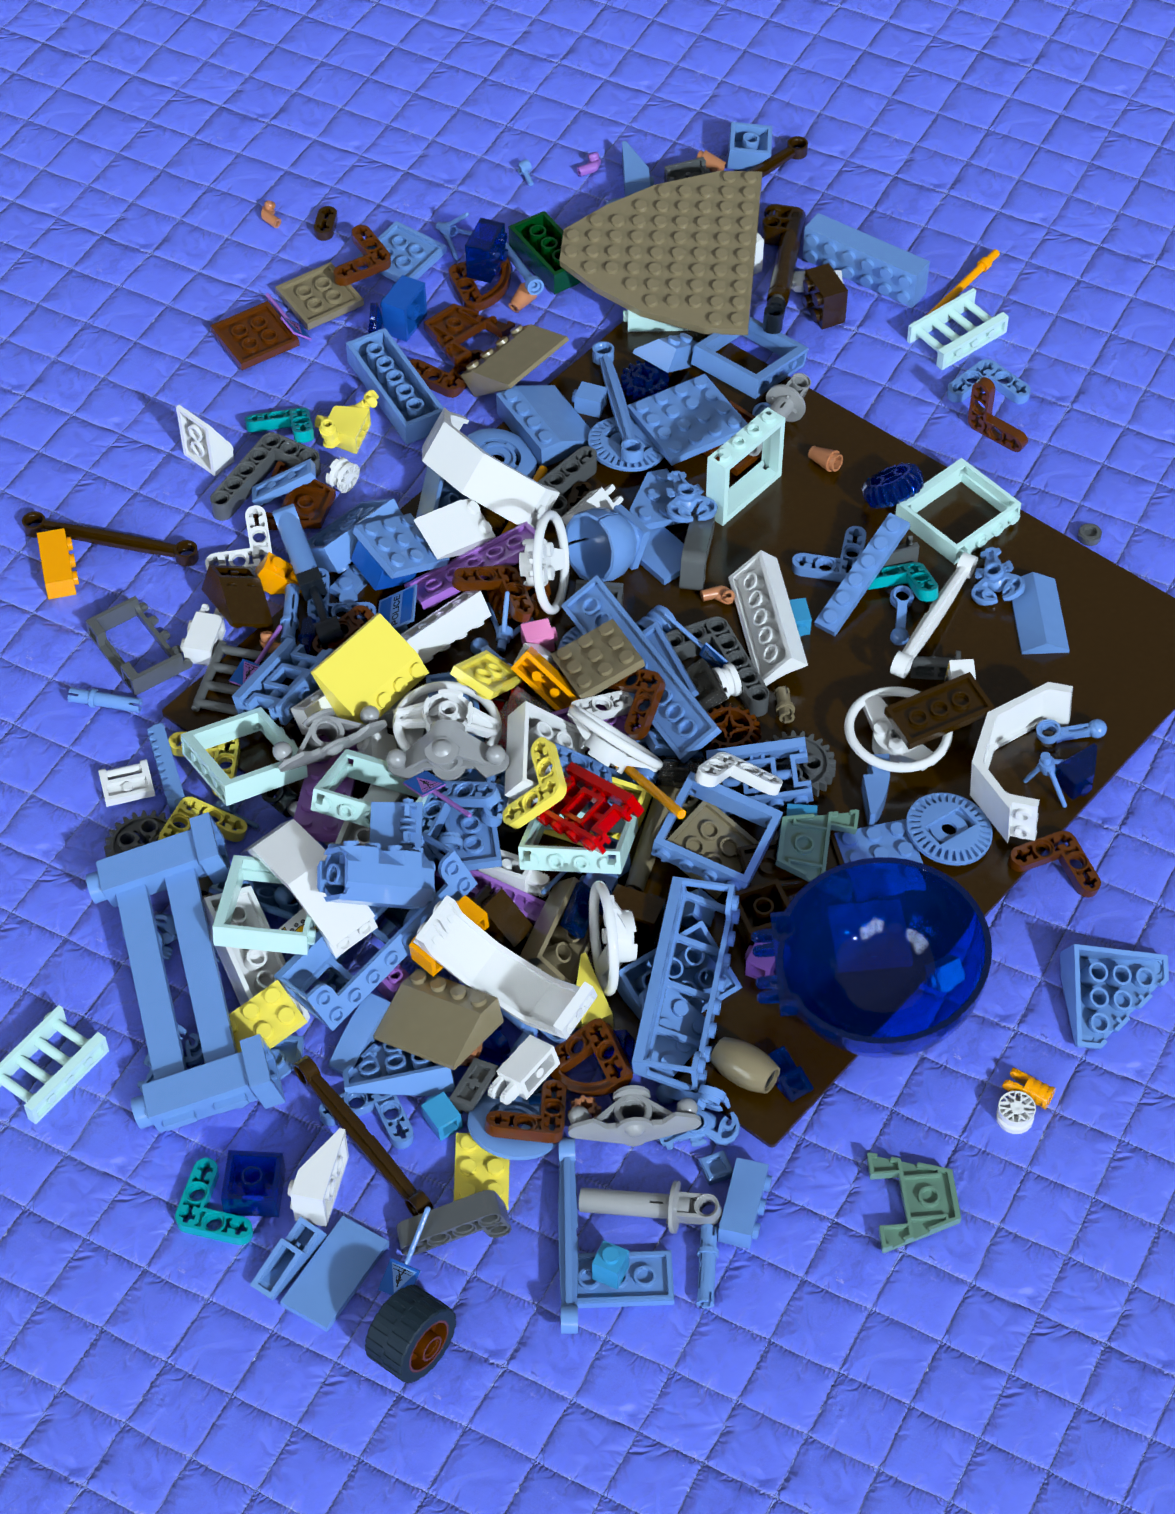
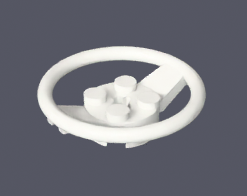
[519,510,569,615]
[392,681,502,752]
[844,687,953,773]
[567,705,663,774]
[589,881,637,996]

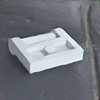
[98,759,155,807]

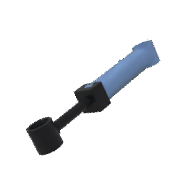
[272,504,344,646]

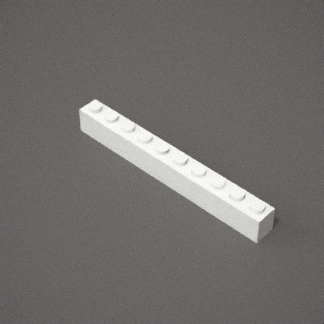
[290,591,491,736]

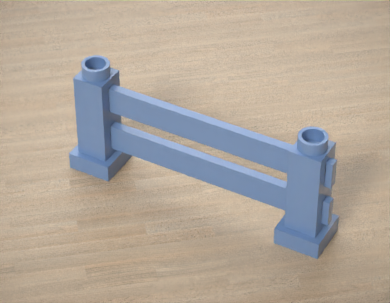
[86,812,286,1133]

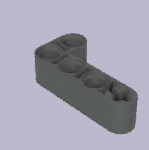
[538,446,597,525]
[679,513,715,591]
[396,1190,512,1255]

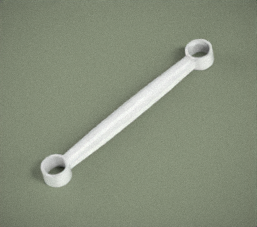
[890,552,978,679]

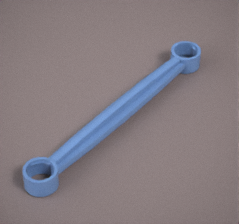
[592,341,644,463]
[558,1137,578,1334]

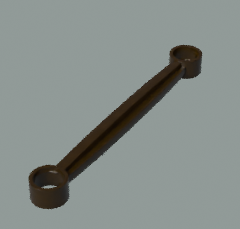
[747,136,808,178]
[22,511,199,566]
[292,1055,434,1217]

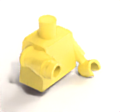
[315,390,379,454]

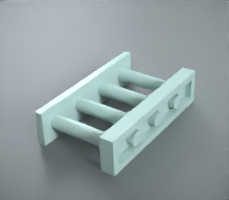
[907,288,1009,370]
[0,1005,109,1124]

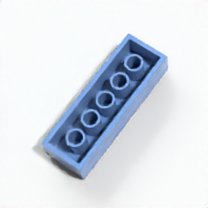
[802,213,930,308]
[346,328,443,445]

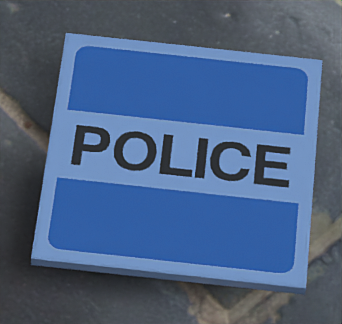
[378,584,418,635]

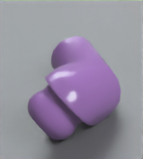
[577,152,601,177]

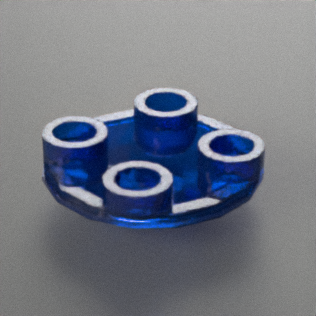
[368,302,382,334]

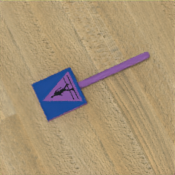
[265,293,312,341]
[229,625,282,686]
[403,770,472,818]

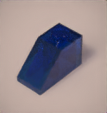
[1055,743,1097,800]

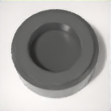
[1078,523,1102,546]

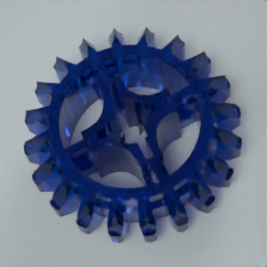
[862,463,924,509]

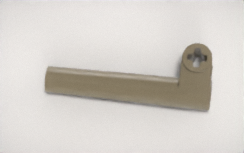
[625,784,698,892]

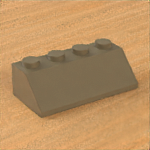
[520,877,604,984]

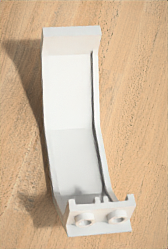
[422,407,560,530]
[970,682,1073,843]
[240,819,378,958]
[413,895,598,1040]

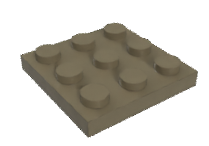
[275,262,364,330]
[550,619,646,699]
[667,801,759,900]

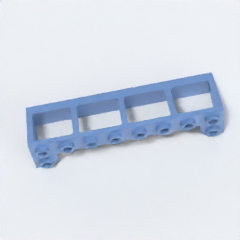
[274,832,478,1031]
[632,876,740,1093]

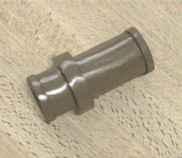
[774,686,795,723]

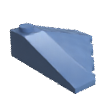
[1060,944,1169,1050]
[343,1043,455,1096]

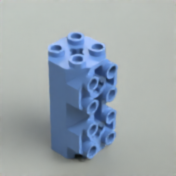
[317,841,436,909]

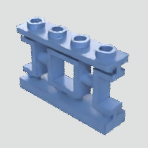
[232,638,334,725]
[706,737,814,816]

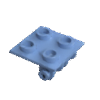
[369,798,423,850]

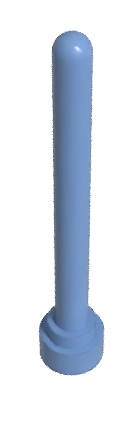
[500,241,544,295]

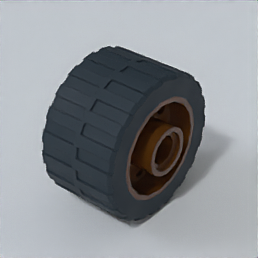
[365,1285,456,1383]

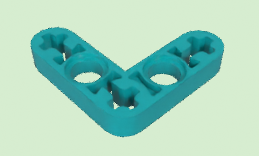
[245,408,314,443]
[868,562,939,602]
[175,1158,253,1245]

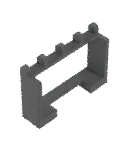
[85,596,193,696]

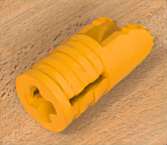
[1002,1068,1056,1110]

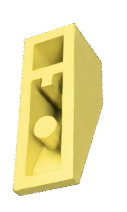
[575,952,614,1033]

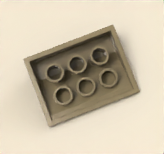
[461,324,569,397]
[373,968,504,1070]

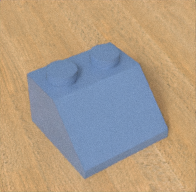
[727,122,772,170]
[633,333,697,373]

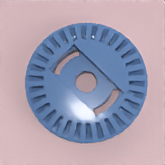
[587,417,664,472]
[467,428,537,479]
[905,793,993,866]
[467,1094,558,1160]

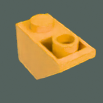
[255,552,302,595]

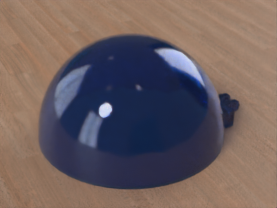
[751,857,992,1058]

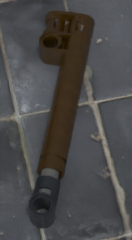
[761,204,806,334]

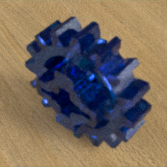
[621,360,669,400]

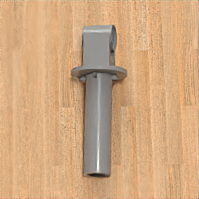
[748,373,811,456]
[579,1180,723,1234]

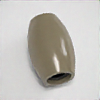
[710,1037,780,1094]

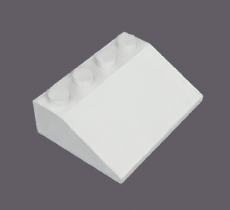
[504,701,585,811]

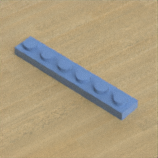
[814,513,910,636]

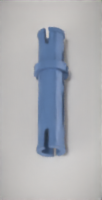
[280,583,300,643]
[68,687,143,713]
[696,1224,719,1308]

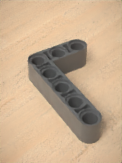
[210,432,321,521]
[666,616,769,717]

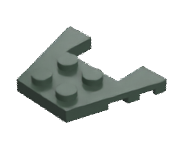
[775,809,859,900]
[867,1153,961,1253]

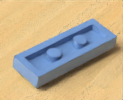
[252,458,316,506]

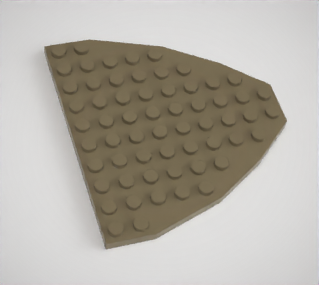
[559,171,762,335]

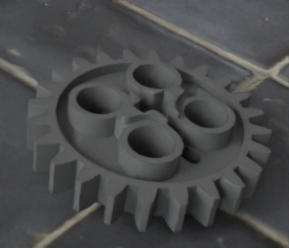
[763,730,836,797]
[104,810,181,858]

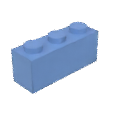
[718,1157,773,1249]

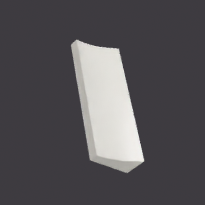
[728,550,808,687]
[203,886,310,1022]

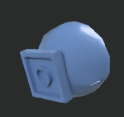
[566,504,651,582]

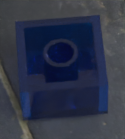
[465,218,508,283]
[221,1150,286,1218]

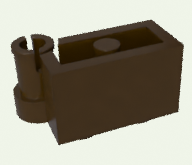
[469,885,534,949]

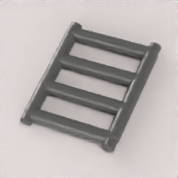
[191,640,272,715]

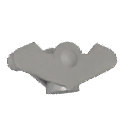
[272,705,387,772]
[386,719,510,781]
[568,1085,701,1147]

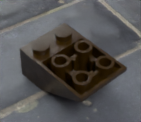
[201,565,274,629]

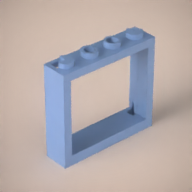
[691,316,809,399]
[651,771,783,891]

